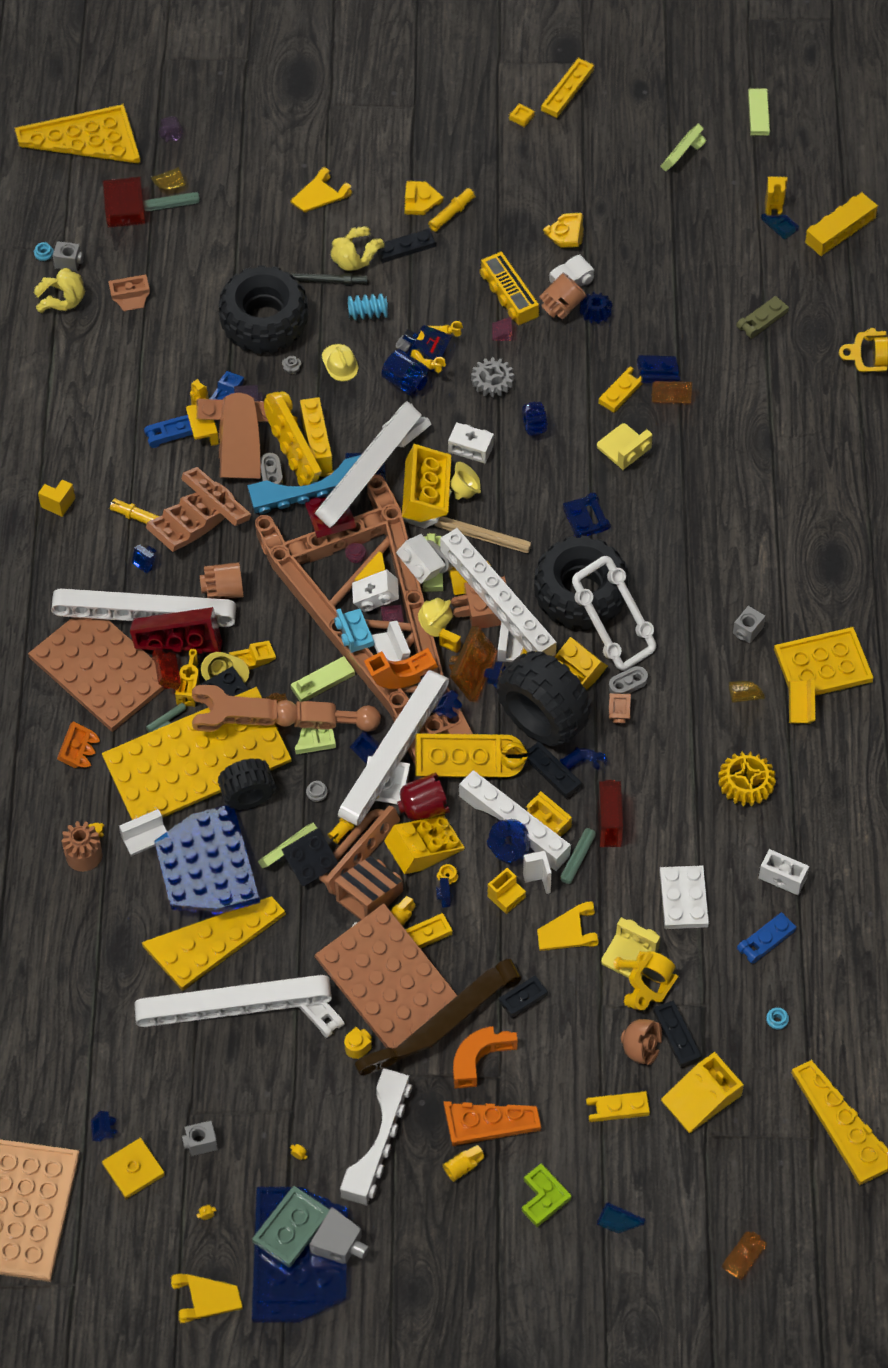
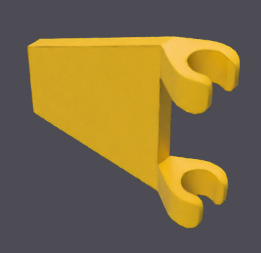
[291,167,352,213]
[537,902,598,951]
[171,1274,242,1324]

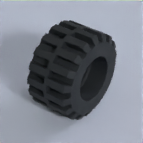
[218,758,276,810]

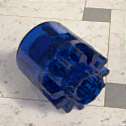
[381,349,429,395]

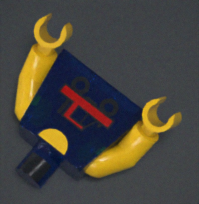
[402,321,463,373]

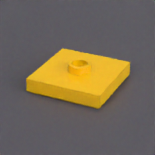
[102,1137,165,1199]

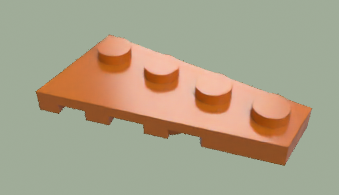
[444,1101,541,1146]

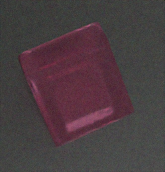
[492,317,512,341]

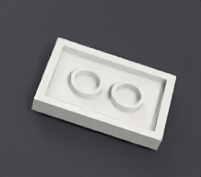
[660,866,709,929]

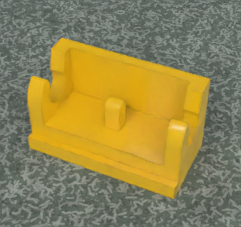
[765,177,787,218]
[526,791,572,837]

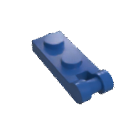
[144,415,193,448]
[736,912,796,964]

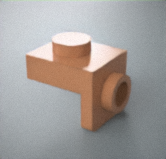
[609,693,631,723]

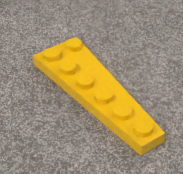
[791,1060,888,1185]

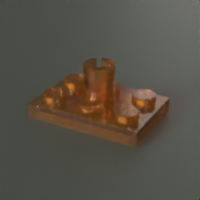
[449,626,498,701]

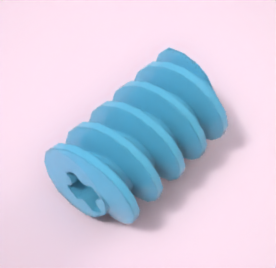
[348,293,388,320]

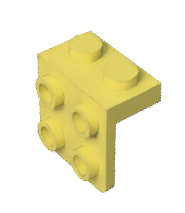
[597,423,653,470]
[601,917,660,978]

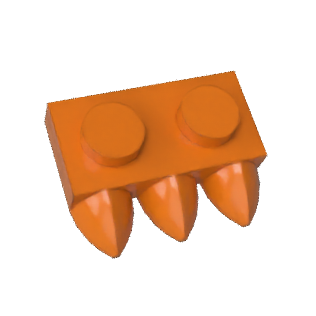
[57,721,100,768]

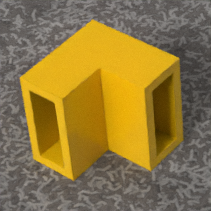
[38,480,75,517]
[487,868,526,914]

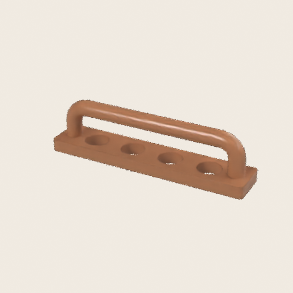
[319,805,400,895]

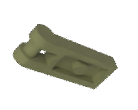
[736,296,789,338]

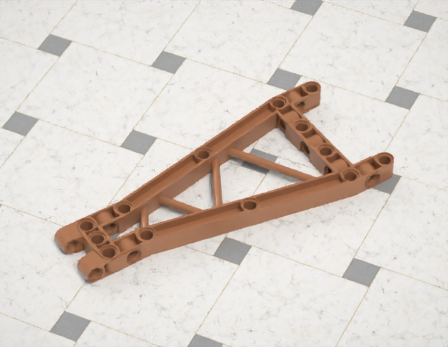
[255,475,473,764]

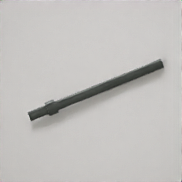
[291,273,367,285]

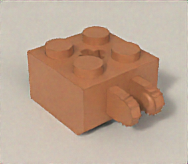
[451,576,506,629]

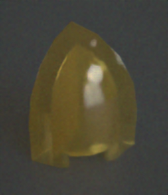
[151,167,185,190]
[728,681,765,702]

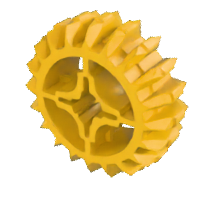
[718,751,776,807]

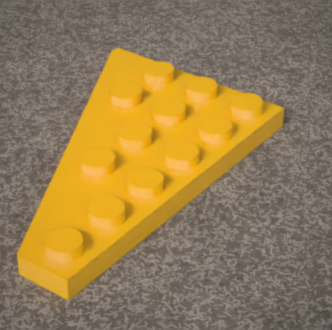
[15,104,140,163]

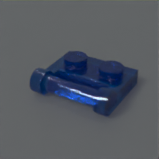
[563,492,611,538]

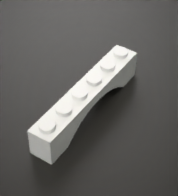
[459,770,571,871]
[340,1069,412,1205]

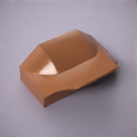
[108,274,150,311]

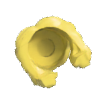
[331,226,384,271]
[34,268,85,313]

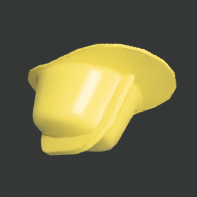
[322,344,358,381]
[450,462,481,500]
[418,598,453,637]
[201,652,249,683]

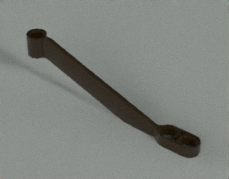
[355,959,522,1076]

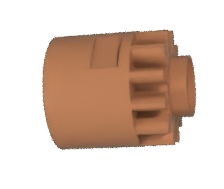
[540,272,587,320]
[200,562,243,599]
[62,821,102,871]

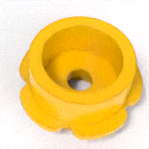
[437,864,458,885]

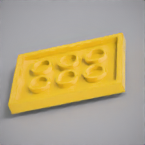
[774,627,873,696]

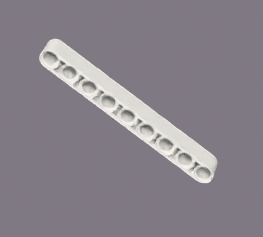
[315,401,422,528]
[51,589,236,627]
[338,670,449,826]
[135,975,332,1027]

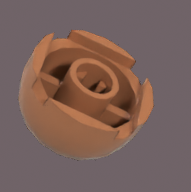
[621,1019,662,1065]

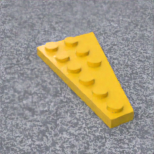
[142,896,285,991]

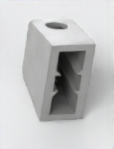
[310,1207,369,1264]

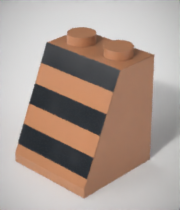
[335,856,403,920]

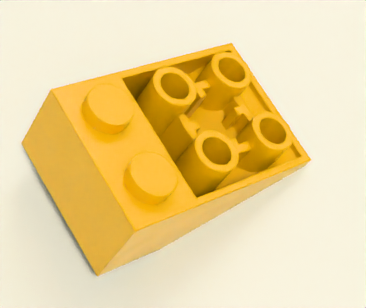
[555,637,608,690]
[384,815,465,874]
[661,1052,743,1134]

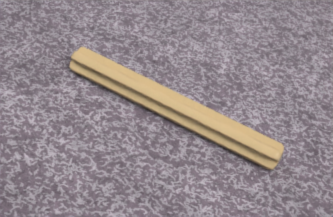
[435,516,531,553]

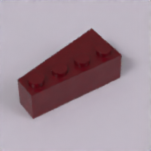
[130,607,223,654]

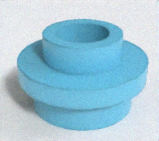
[34,242,53,261]
[766,1008,789,1029]

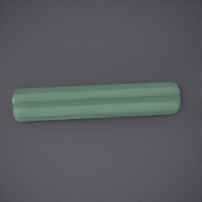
[144,192,199,211]
[561,828,596,884]

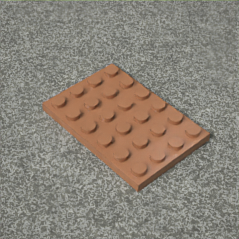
[28,617,174,732]
[314,903,457,1048]

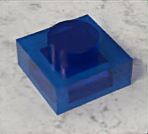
[436,878,450,908]

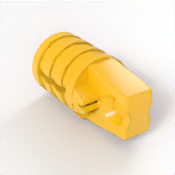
[190,379,208,405]
[391,896,415,926]
[443,1145,484,1182]

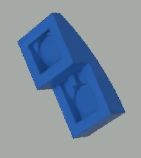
[210,371,244,400]

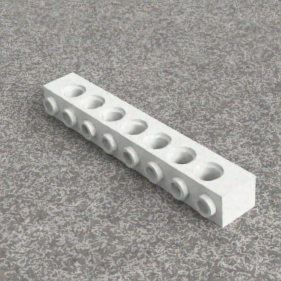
[440,528,557,656]

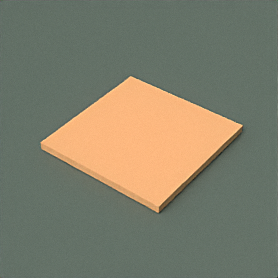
[0,1139,80,1282]

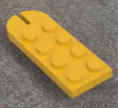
[264,391,322,486]
[415,734,527,778]

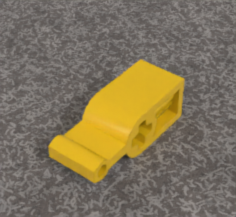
[175,649,200,707]

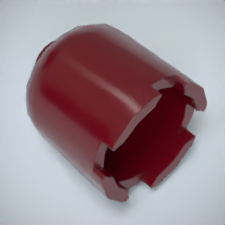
[397,772,450,821]

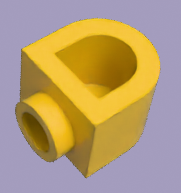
[344,1027,372,1059]

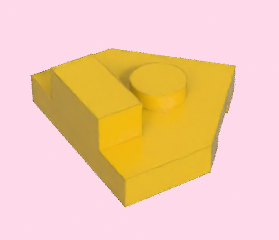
[405,181,444,215]
[543,213,584,247]

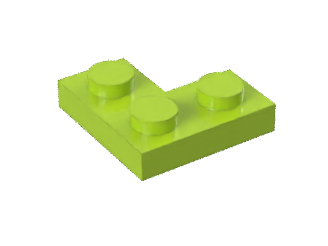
[522,1164,571,1227]

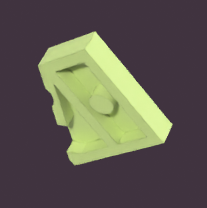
[295,728,336,754]

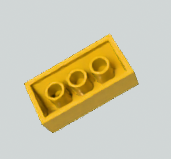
[402,444,451,522]

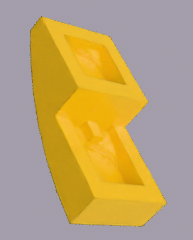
[229,641,276,670]

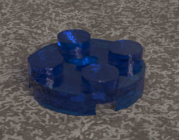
[487,819,530,863]

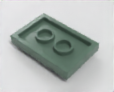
[252,1186,330,1268]

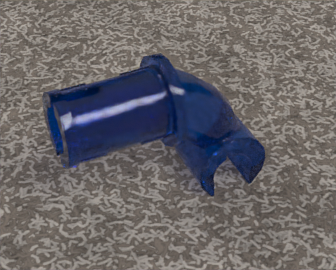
[560,747,607,770]

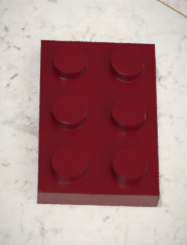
[305,496,356,538]

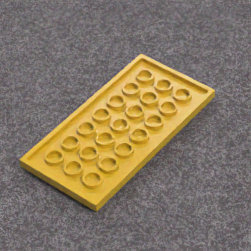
[102,687,292,820]

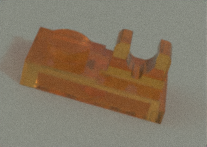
[652,381,692,403]
[722,1231,767,1280]

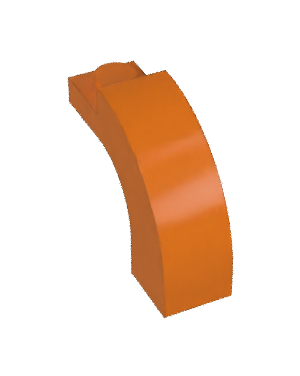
[364,648,438,689]
[453,1026,517,1089]

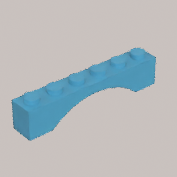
[248,455,367,514]

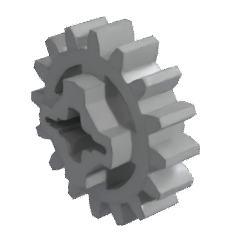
[471,357,514,397]

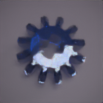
[580,291,613,324]
[522,402,547,436]

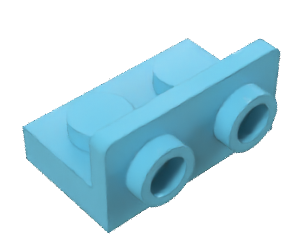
[334,609,374,653]

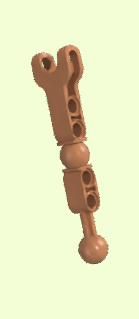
[192,685,381,732]

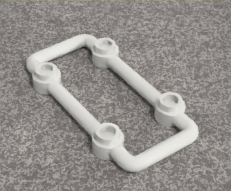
[572,556,656,671]

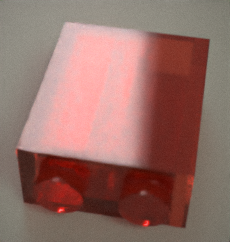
[103,177,145,228]
[598,780,623,847]

